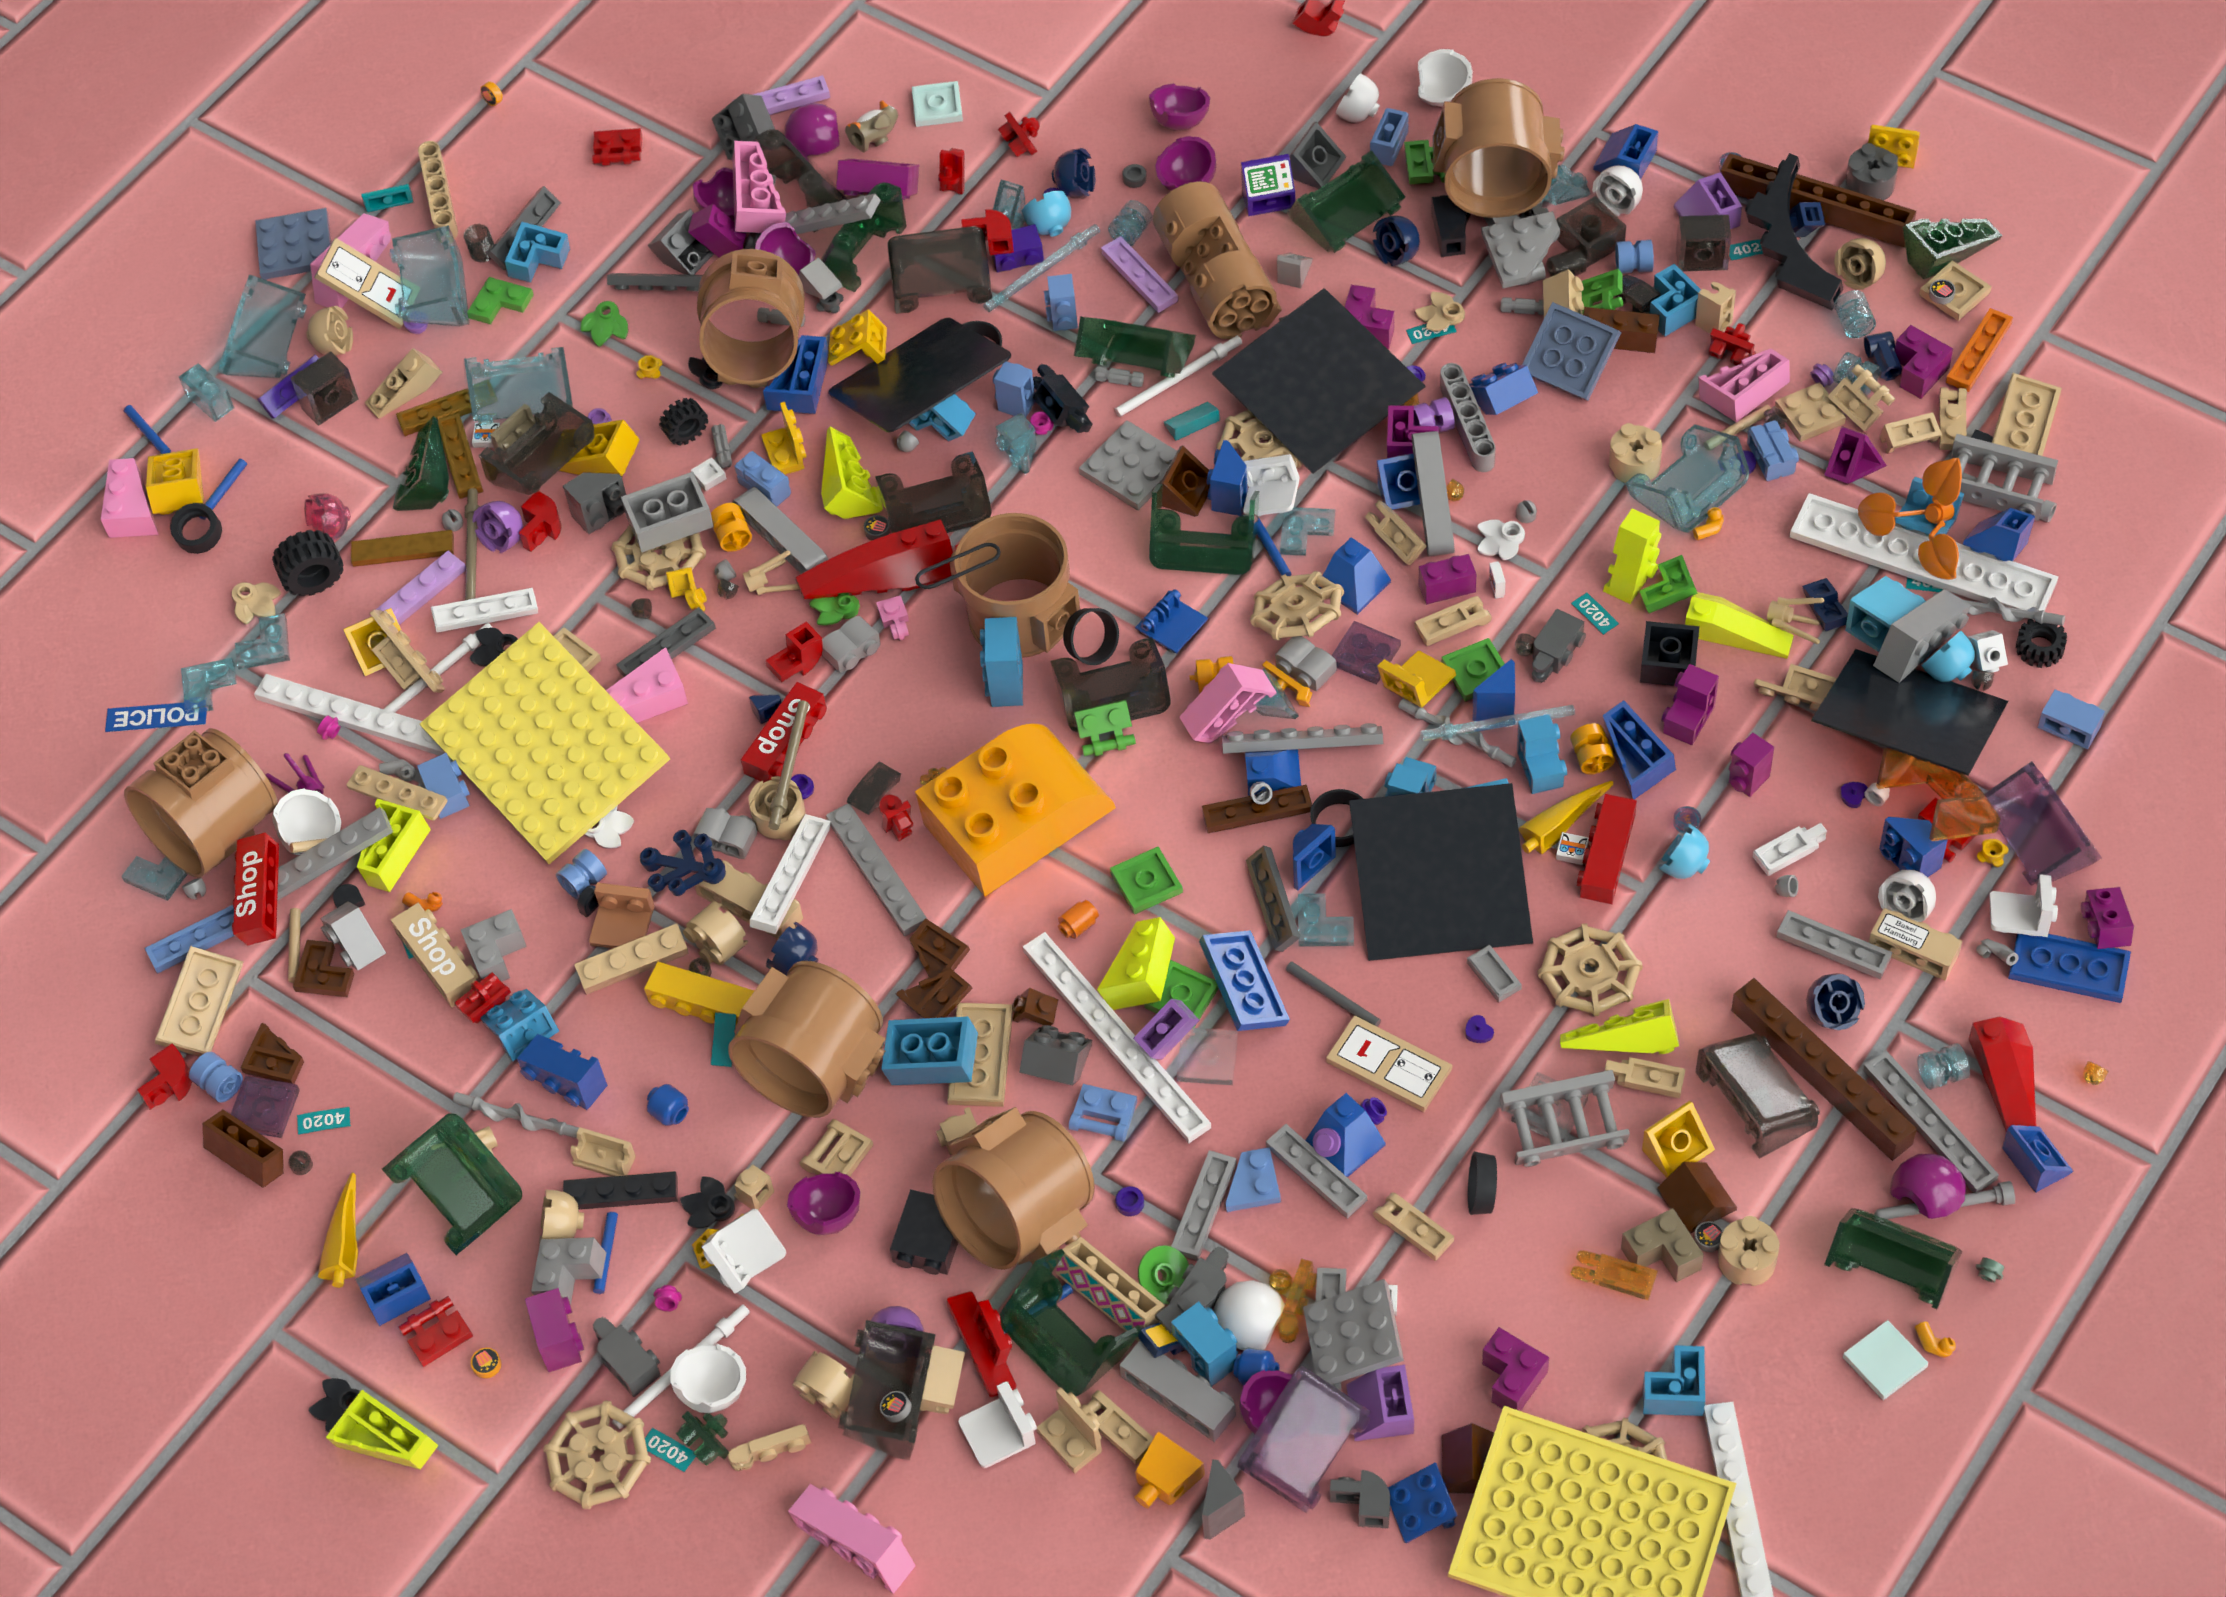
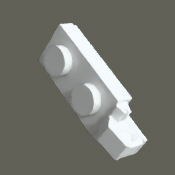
[1753,823,1827,876]

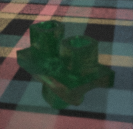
[676,1411,729,1466]

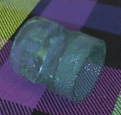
[1108,200,1152,246]
[1834,290,1876,338]
[1833,352,1881,396]
[1917,1043,1970,1090]

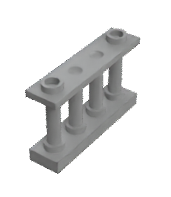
[1951,434,2058,521]
[1499,1070,1630,1167]

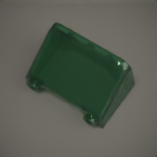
[1287,150,1406,253]
[821,182,907,292]

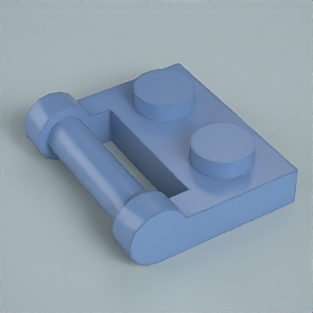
[1069,1084,1137,1142]

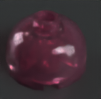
[304,493,351,541]

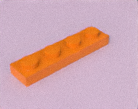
[1946,308,2013,392]

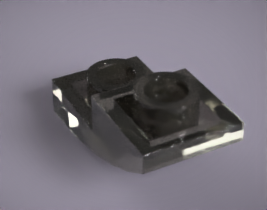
[1614,274,1660,312]
[847,761,901,815]

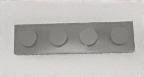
[1777,910,1892,979]
[1266,1124,1367,1219]
[1171,1150,1236,1261]

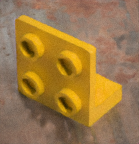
[1868,125,1920,169]
[828,309,887,366]
[761,402,807,475]
[1377,651,1456,708]

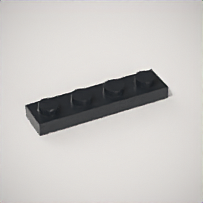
[563,1171,678,1210]

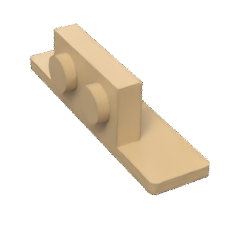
[370,610,445,693]
[1754,664,1837,711]
[347,765,448,820]

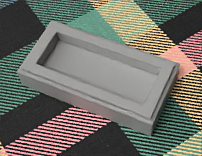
[1467,945,1522,1002]

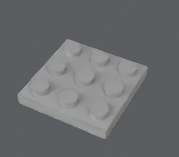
[1079,420,1177,510]
[1303,1279,1404,1388]

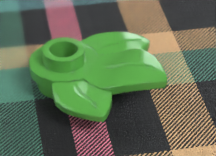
[580,301,628,347]
[809,593,860,625]

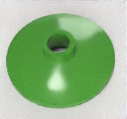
[1138,1246,1189,1304]

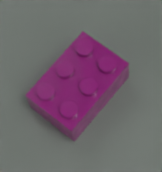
[836,158,919,200]

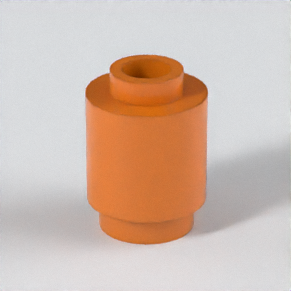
[1058,900,1099,939]

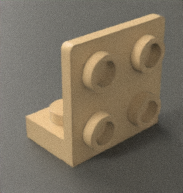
[1037,1387,1102,1474]

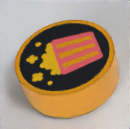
[480,81,503,106]
[471,1348,501,1378]

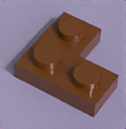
[293,940,354,997]

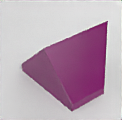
[1824,426,1887,484]

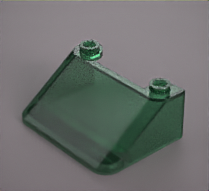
[382,1113,522,1255]

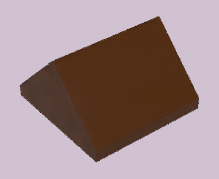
[1160,445,1210,517]
[1657,1162,1737,1234]
[1441,1423,1495,1493]

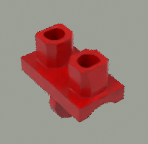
[998,112,1040,157]
[938,148,965,195]
[1708,323,1756,366]
[879,794,914,841]
[454,972,511,1024]

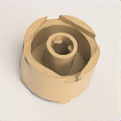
[1609,423,1662,485]
[749,776,806,840]
[683,902,748,965]
[1718,1216,1780,1286]
[793,1351,862,1419]

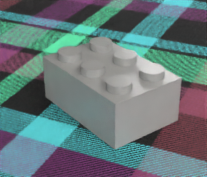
[621,472,714,552]

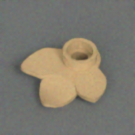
[1415,292,1465,331]
[232,582,281,625]

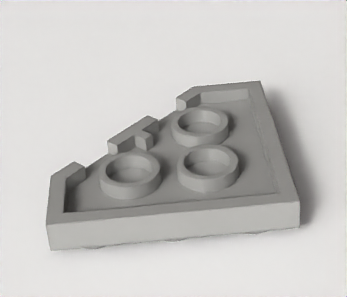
[1481,211,1560,288]

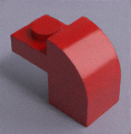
[1292,0,1345,37]
[961,209,1014,255]
[519,490,562,552]
[766,621,823,682]
[137,1043,192,1110]

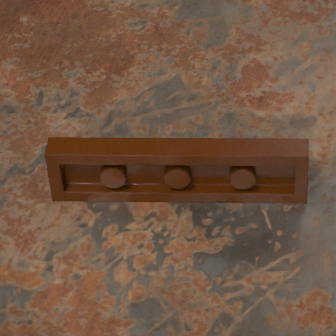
[1202,784,1312,833]

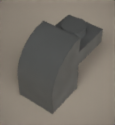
[1330,1470,1390,1529]

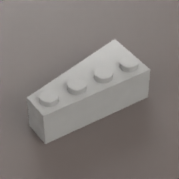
[1873,589,1971,683]

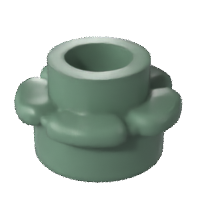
[1976,1257,2005,1283]

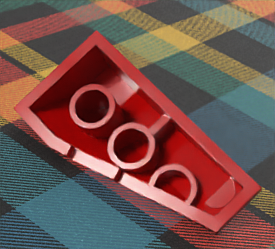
[1968,1016,2036,1132]

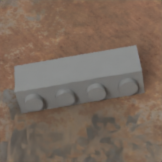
[1120,1341,1236,1442]

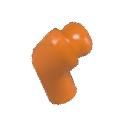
[402,892,443,912]

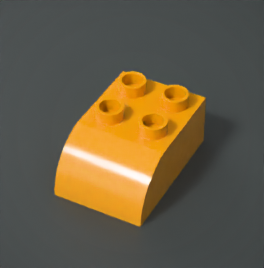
[915,724,1116,896]

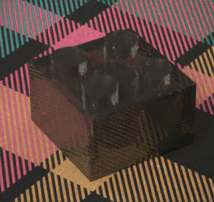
[1556,196,1626,268]
[1676,215,1731,272]
[290,352,359,426]

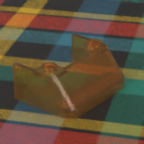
[1876,748,2001,841]

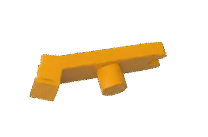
[1262,660,1312,708]

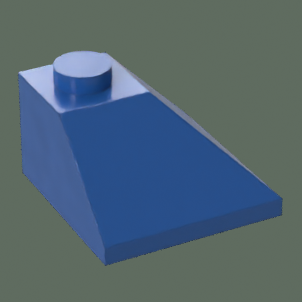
[1318,537,1391,615]
[1245,749,1301,796]
[1293,824,1336,890]
[1305,1093,1386,1177]

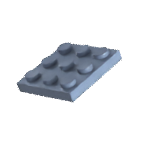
[255,208,331,280]
[1522,302,1621,401]

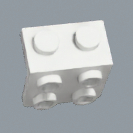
[1243,454,1300,517]
[1989,875,2058,937]
[702,1209,786,1294]
[959,1381,1037,1468]

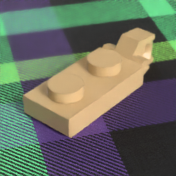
[1604,1057,1686,1099]

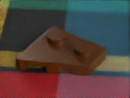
[909,918,970,978]
[896,968,972,1019]
[241,1023,304,1085]

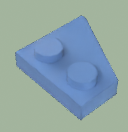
[1226,1147,1281,1212]

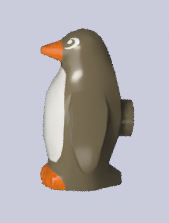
[845,100,898,153]

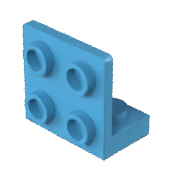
[1895,477,1964,536]
[481,989,559,1061]

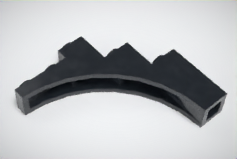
[1745,153,1844,310]
[1431,195,1471,257]

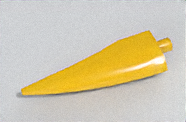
[1518,781,1613,854]
[318,1172,358,1288]

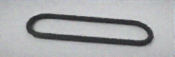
[915,543,1001,589]

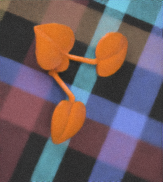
[1858,458,1962,580]

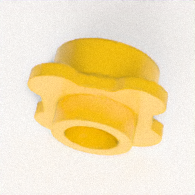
[636,355,663,379]
[685,582,707,611]
[1977,839,2009,867]

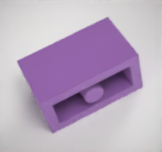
[1133,998,1200,1060]

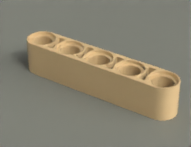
[418,141,458,242]

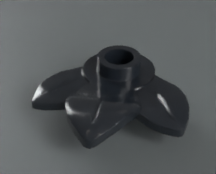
[688,357,723,389]
[470,627,518,666]
[680,1176,735,1229]
[309,1378,360,1432]

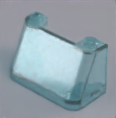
[390,225,469,327]
[217,274,307,378]
[463,347,573,425]
[1626,424,1749,532]

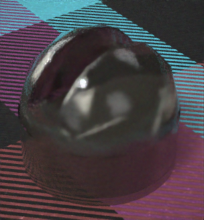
[717,578,740,599]
[630,598,652,619]
[1515,633,1535,656]
[1971,671,1994,691]
[689,958,712,977]
[289,1150,313,1175]

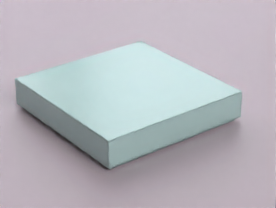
[911,81,963,127]
[1843,1320,1929,1400]

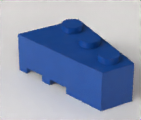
[763,335,829,414]
[1603,700,1676,800]
[517,1034,608,1110]

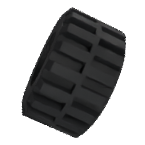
[272,530,344,596]

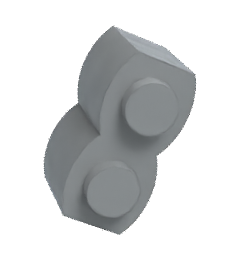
[822,616,881,673]
[1275,636,1337,691]
[694,808,757,859]

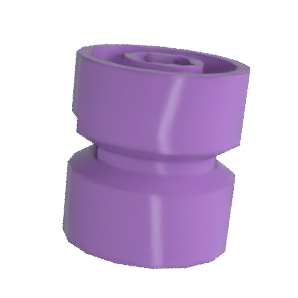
[1414,397,1455,432]

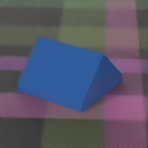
[1377,453,1420,510]
[1472,659,1515,723]
[2002,1125,2073,1193]

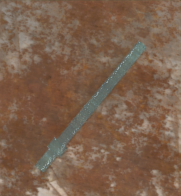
[983,224,1100,312]
[1420,705,1575,741]

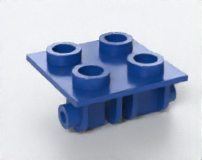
[1135,589,1208,654]
[1388,1462,1457,1543]

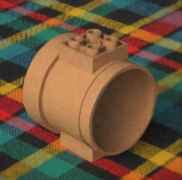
[1433,78,1565,218]
[697,249,805,388]
[950,513,1081,658]
[124,728,278,878]
[728,961,886,1118]
[932,1107,1094,1270]

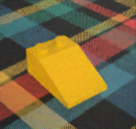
[548,419,640,477]
[146,448,204,515]

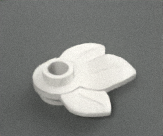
[1477,520,1525,560]
[585,805,634,849]

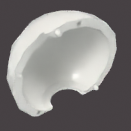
[1418,49,1473,107]
[272,788,341,855]
[1213,1280,1287,1351]
[670,1344,746,1414]

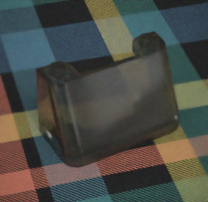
[755,129,848,233]
[887,227,993,314]
[479,392,594,495]
[875,451,991,533]
[1050,637,1171,732]
[1696,1033,1820,1159]
[838,1320,936,1460]

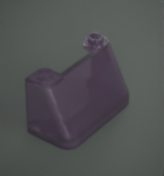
[1977,761,2102,886]
[1238,1366,1371,1513]

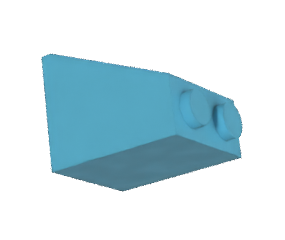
[1845,576,1926,652]

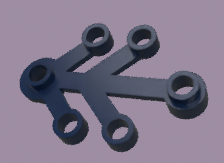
[640,830,726,896]

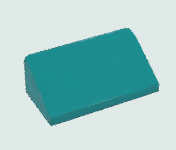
[361,184,414,213]
[1164,402,1220,441]

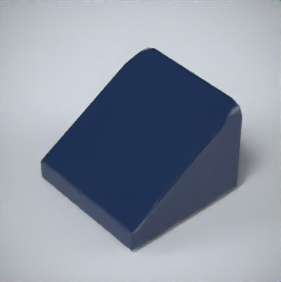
[749,695,782,724]

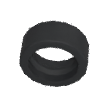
[170,503,222,554]

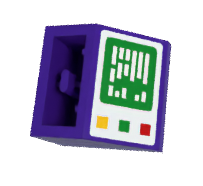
[1241,154,1296,217]

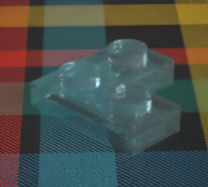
[1280,507,1335,556]
[235,614,290,670]
[181,658,237,715]
[122,856,188,901]
[1298,893,1354,947]

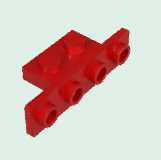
[946,1291,1017,1397]

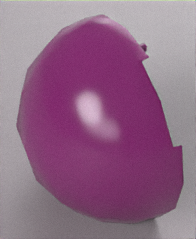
[1149,83,1210,131]
[784,103,840,155]
[1155,136,1217,191]
[693,167,735,221]
[754,222,816,276]
[1890,1154,1966,1219]
[787,1171,860,1235]
[1239,1370,1315,1443]

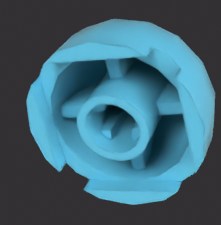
[1022,191,1071,237]
[1921,631,1975,682]
[1658,823,1710,879]

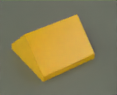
[343,608,402,676]
[1642,1101,1715,1178]

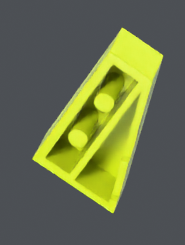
[1603,508,1661,604]
[357,798,431,892]
[1097,917,1175,1010]
[325,1390,439,1470]

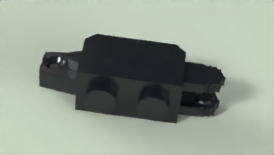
[1033,364,1093,433]

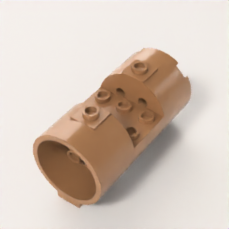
[1153,182,1282,339]

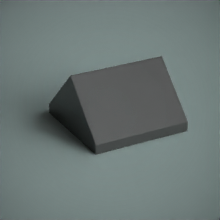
[1290,122,1347,190]
[1202,1459,1245,1540]

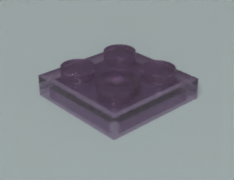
[1332,621,1401,685]
[231,1076,300,1138]

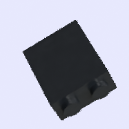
[890,1189,958,1275]

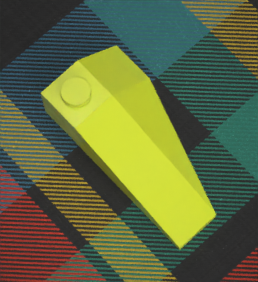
[821,427,883,519]
[1685,592,1794,659]
[1560,999,1679,1054]

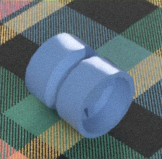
[1615,240,1654,274]
[556,849,607,899]
[189,1051,243,1103]

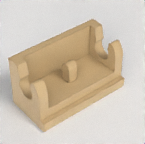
[1695,282,1736,334]
[1880,412,1942,454]
[571,1127,636,1177]
[919,1345,965,1414]

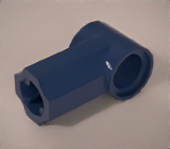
[1864,331,1902,381]

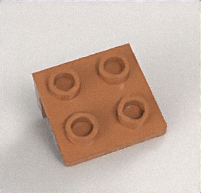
[589,883,655,948]

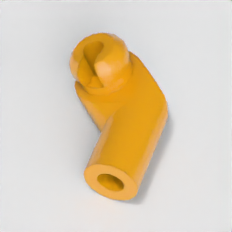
[1693,507,1724,541]
[1915,1322,1956,1358]

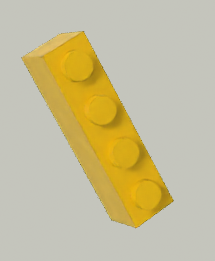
[644,962,755,1028]

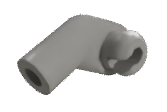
[379,759,416,781]
[1976,939,2018,966]

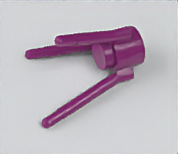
[265,753,325,794]

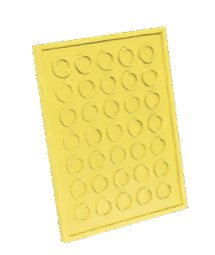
[420,622,670,864]
[1448,1406,1737,1597]

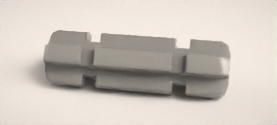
[1501,297,1544,315]
[757,307,805,327]
[1095,366,1144,387]
[712,424,732,468]

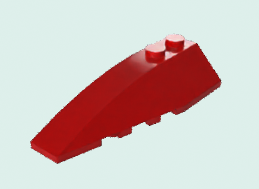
[796,520,953,599]

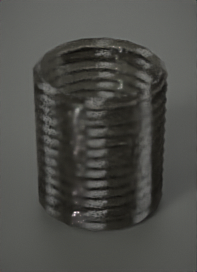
[464,224,494,263]
[1547,247,1587,277]

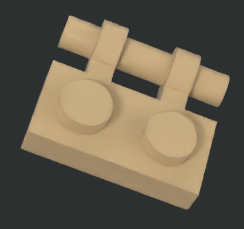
[1827,364,1895,431]

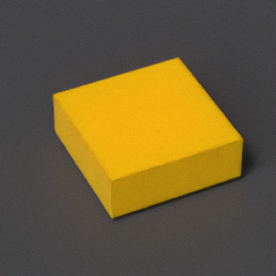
[666,567,695,598]

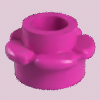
[1029,412,1054,435]
[317,715,341,740]
[653,1285,682,1312]

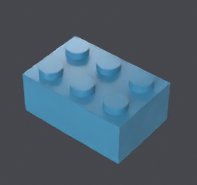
[980,617,1023,707]
[881,1016,978,1085]

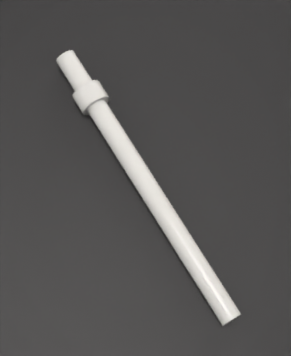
[1115,335,1242,417]
[384,623,493,713]
[612,1304,750,1430]

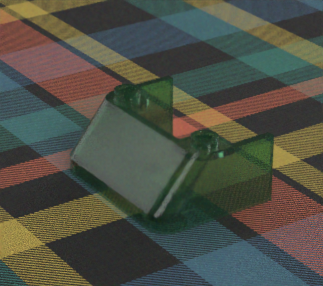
[1074,316,1196,378]
[1149,484,1260,575]
[1824,1208,1962,1309]
[1000,1249,1142,1396]

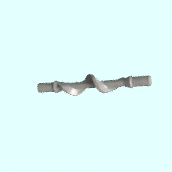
[1933,593,2065,626]
[1398,699,1517,768]
[453,1092,579,1138]

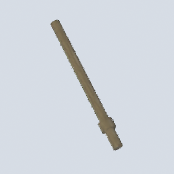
[465,488,480,600]
[769,700,809,830]

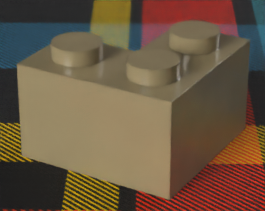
[1621,1208,1704,1282]

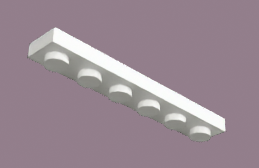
[750,814,831,934]

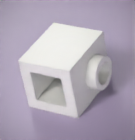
[1968,630,2008,673]

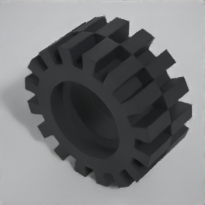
[659,398,708,445]
[2016,619,2067,668]

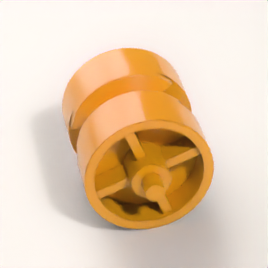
[711,503,752,552]
[1189,656,1234,694]
[1570,723,1615,774]

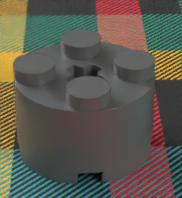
[1846,143,1898,200]

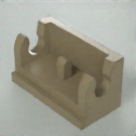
[490,404,547,464]

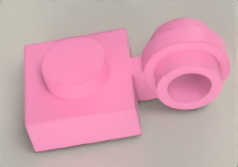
[876,595,909,641]

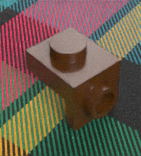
[1012,988,1059,1026]

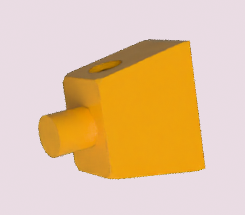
[1135,1431,1205,1509]

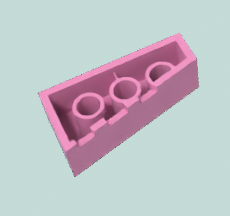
[732,141,786,233]

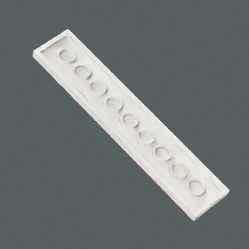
[1790,493,2058,620]

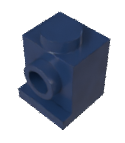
[1790,202,1825,237]

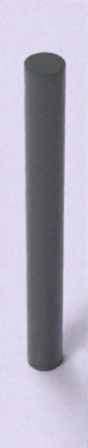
[1286,961,1381,1027]

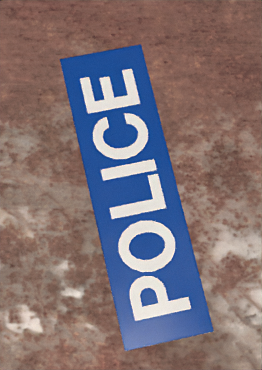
[105,701,208,732]

